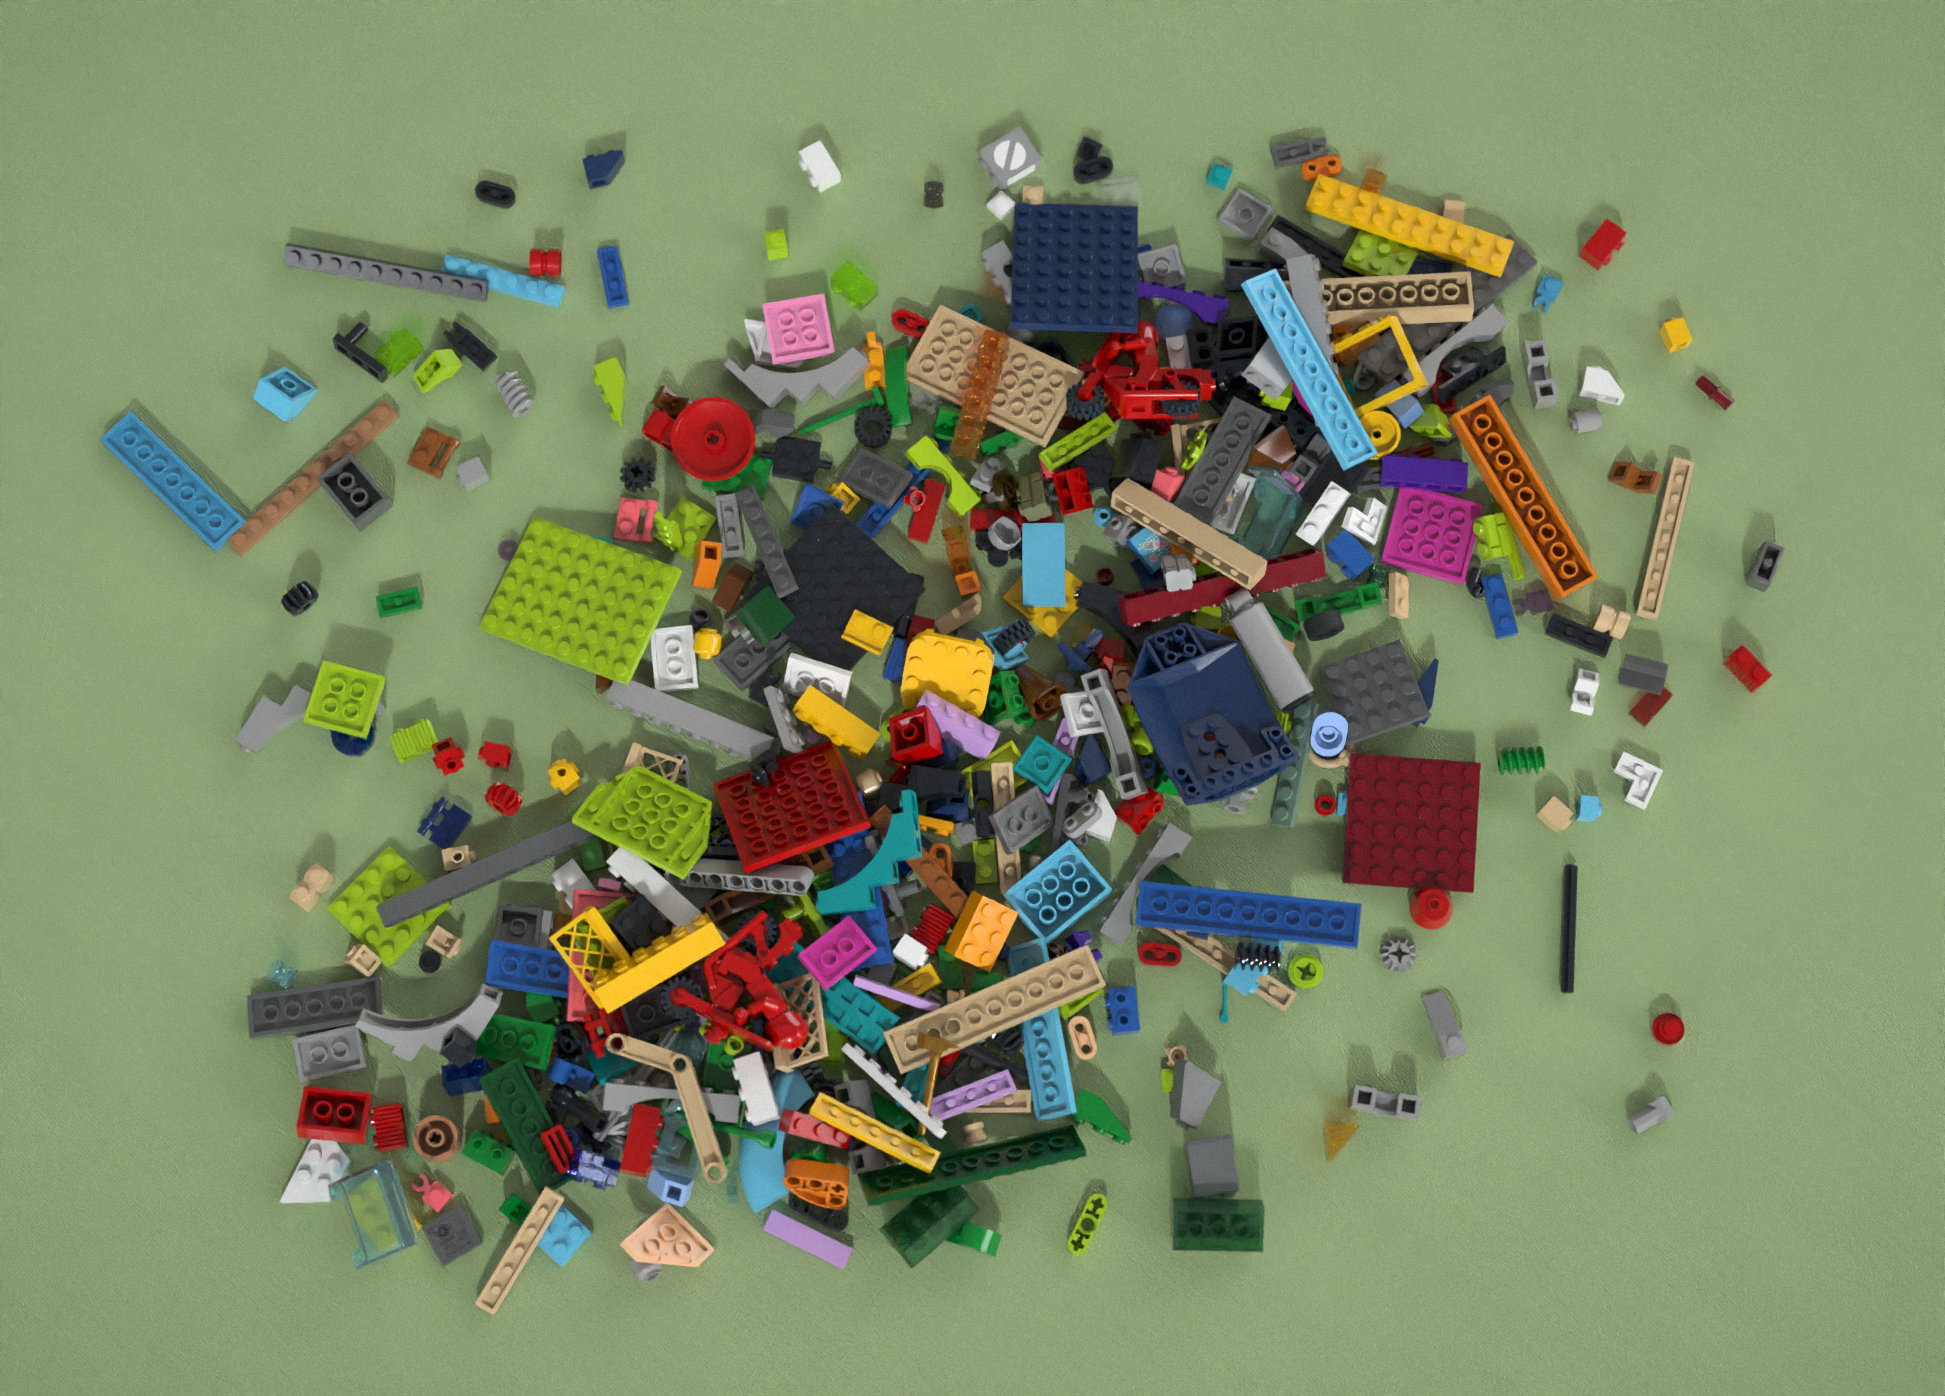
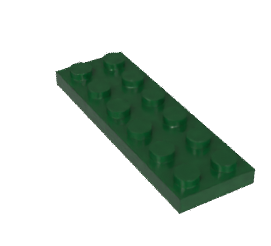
[477,1057,581,1196]

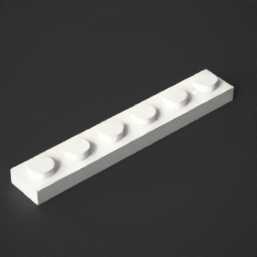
[841,1043,947,1139]

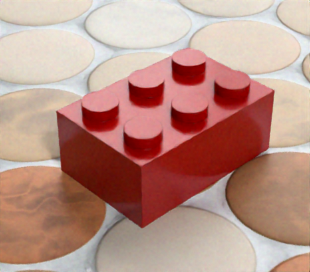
[296,1086,373,1145]

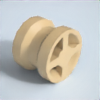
[947,989,965,1005]
[962,1122,988,1146]

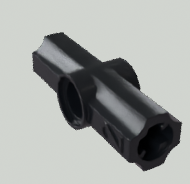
[971,770,995,838]

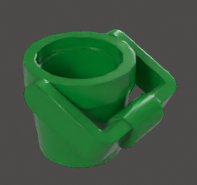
[789,1141,829,1163]

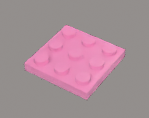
[762,294,835,365]

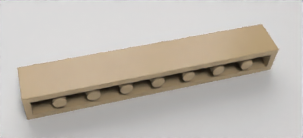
[1111,478,1267,590]

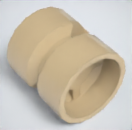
[1592,604,1631,640]

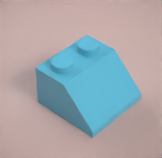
[253,367,318,422]

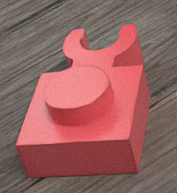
[412,1174,453,1213]

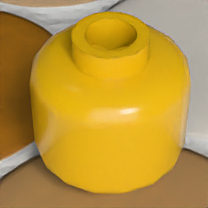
[693,628,722,659]

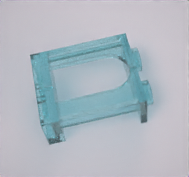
[651,1113,701,1181]

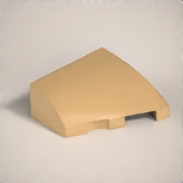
[934,593,982,635]

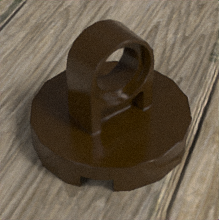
[980,469,1021,512]

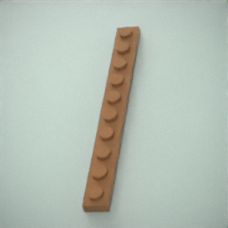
[227,400,399,557]

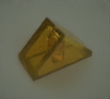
[1323,1123,1360,1162]

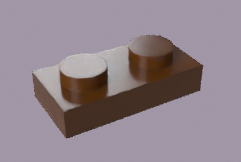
[1111,662,1135,705]

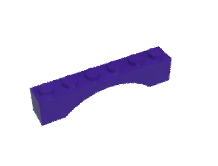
[1138,278,1229,327]

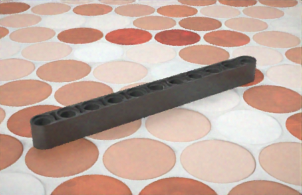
[376,820,599,928]

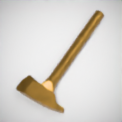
[917,1033,959,1135]

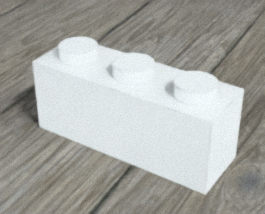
[1296,481,1351,547]
[732,1051,781,1127]

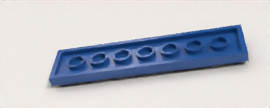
[827,791,894,972]

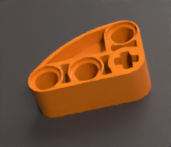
[783,1159,850,1209]

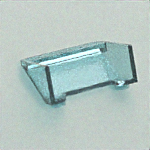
[328,1159,418,1270]

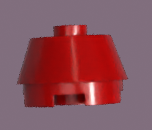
[1409,887,1453,930]

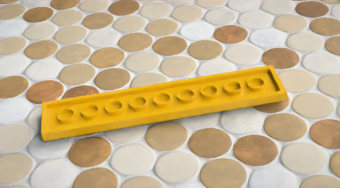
[1305,174,1514,278]

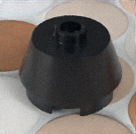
[553,1020,592,1063]

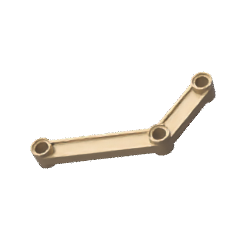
[606,1033,727,1183]

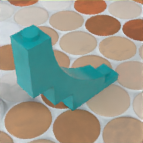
[815,790,923,916]

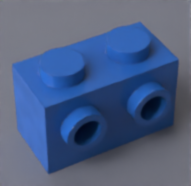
[1104,986,1140,1036]

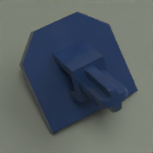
[1057,627,1104,674]

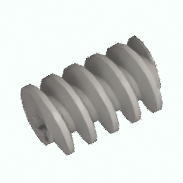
[493,371,534,418]

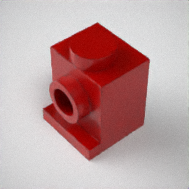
[478,741,513,772]

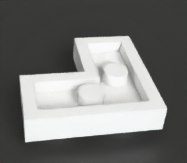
[1342,498,1387,545]
[1613,751,1663,810]

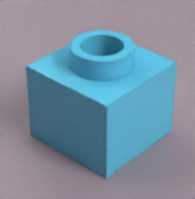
[1576,795,1602,822]

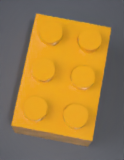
[944,890,1018,972]

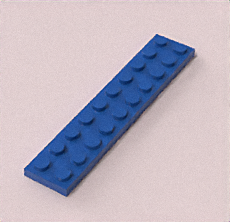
[1135,881,1362,949]

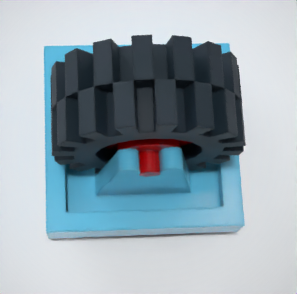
[977,619,1036,671]

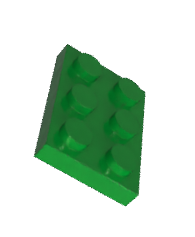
[701,456,773,501]

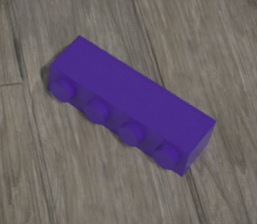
[1379,454,1468,493]

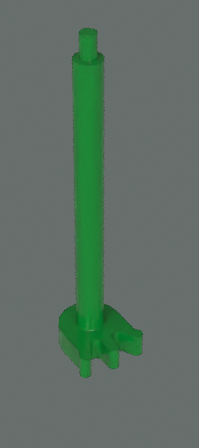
[798,386,885,434]

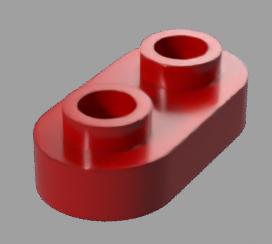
[891,309,930,340]
[1138,942,1182,968]

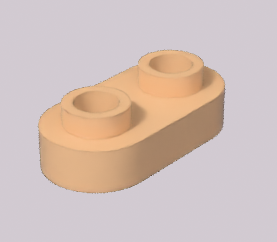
[1068,1016,1097,1060]

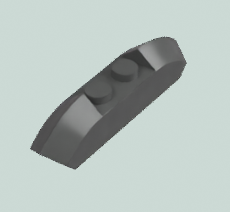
[1431,380,1514,447]

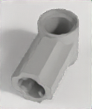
[1627,1095,1675,1135]

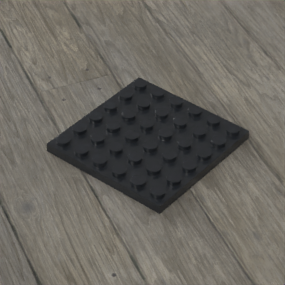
[744,503,926,671]

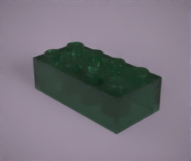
[879,1185,980,1269]
[1171,1198,1265,1252]

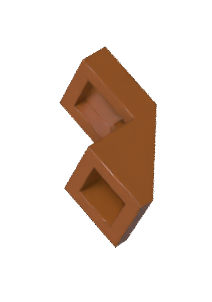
[1608,461,1662,494]

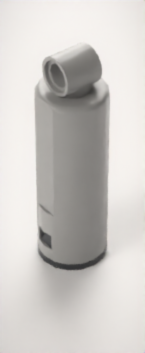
[1225,587,1317,714]

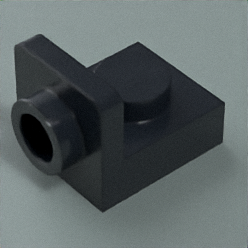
[749,749,779,787]

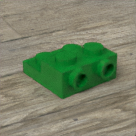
[983,671,1024,726]

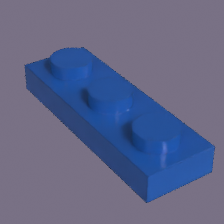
[1479,573,1518,639]

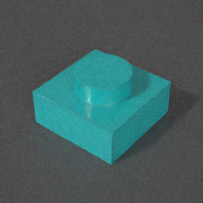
[1206,163,1233,190]
[957,302,984,323]

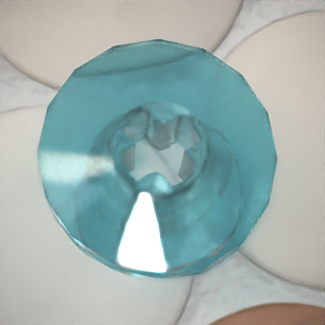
[669,1028,706,1069]

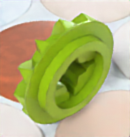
[1288,954,1323,990]

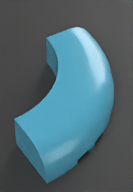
[738,1067,815,1214]

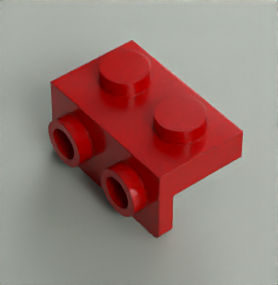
[1114,786,1165,835]

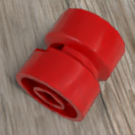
[529,249,562,276]

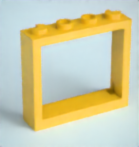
[1333,314,1428,419]

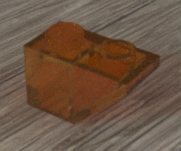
[941,525,973,578]

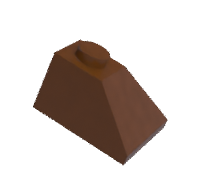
[1245,425,1296,475]

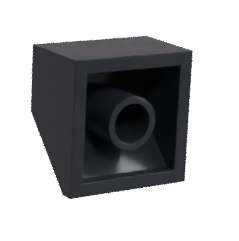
[1110,438,1164,490]

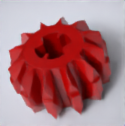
[485,781,523,816]

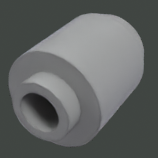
[1569,410,1602,434]

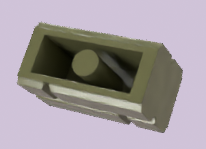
[1016,471,1052,522]

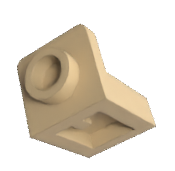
[343,944,381,978]

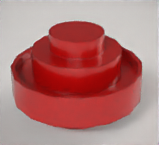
[1651,1013,1685,1046]

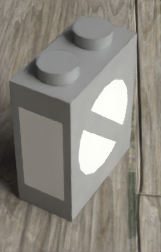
[977,127,1042,191]

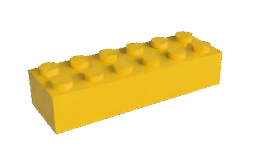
[591,913,725,1013]

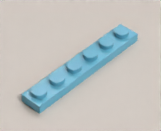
[441,255,565,308]

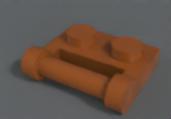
[407,426,461,479]

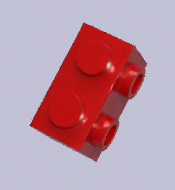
[1052,466,1094,515]

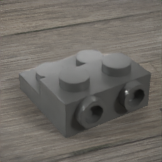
[494,904,543,948]

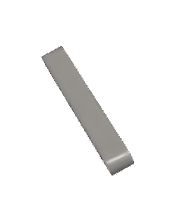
[664,858,814,896]

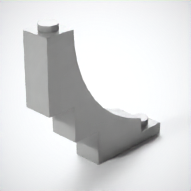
[724,347,870,410]
[235,684,386,754]

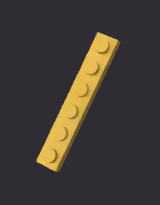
[809,1092,941,1174]

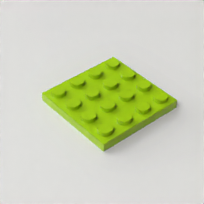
[326,846,451,969]

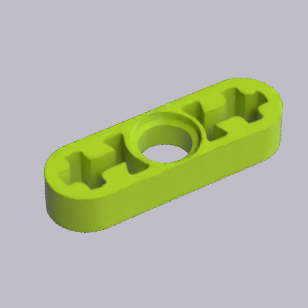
[1067,1194,1107,1255]

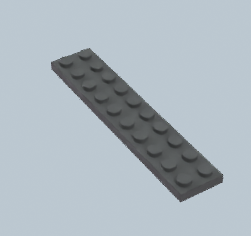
[1358,234,1538,385]

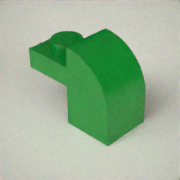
[946,1220,1002,1257]

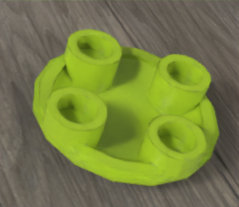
[1180,430,1207,470]

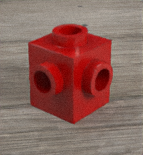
[431,737,465,775]

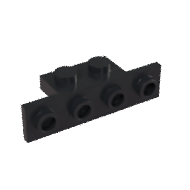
[1439,346,1507,404]

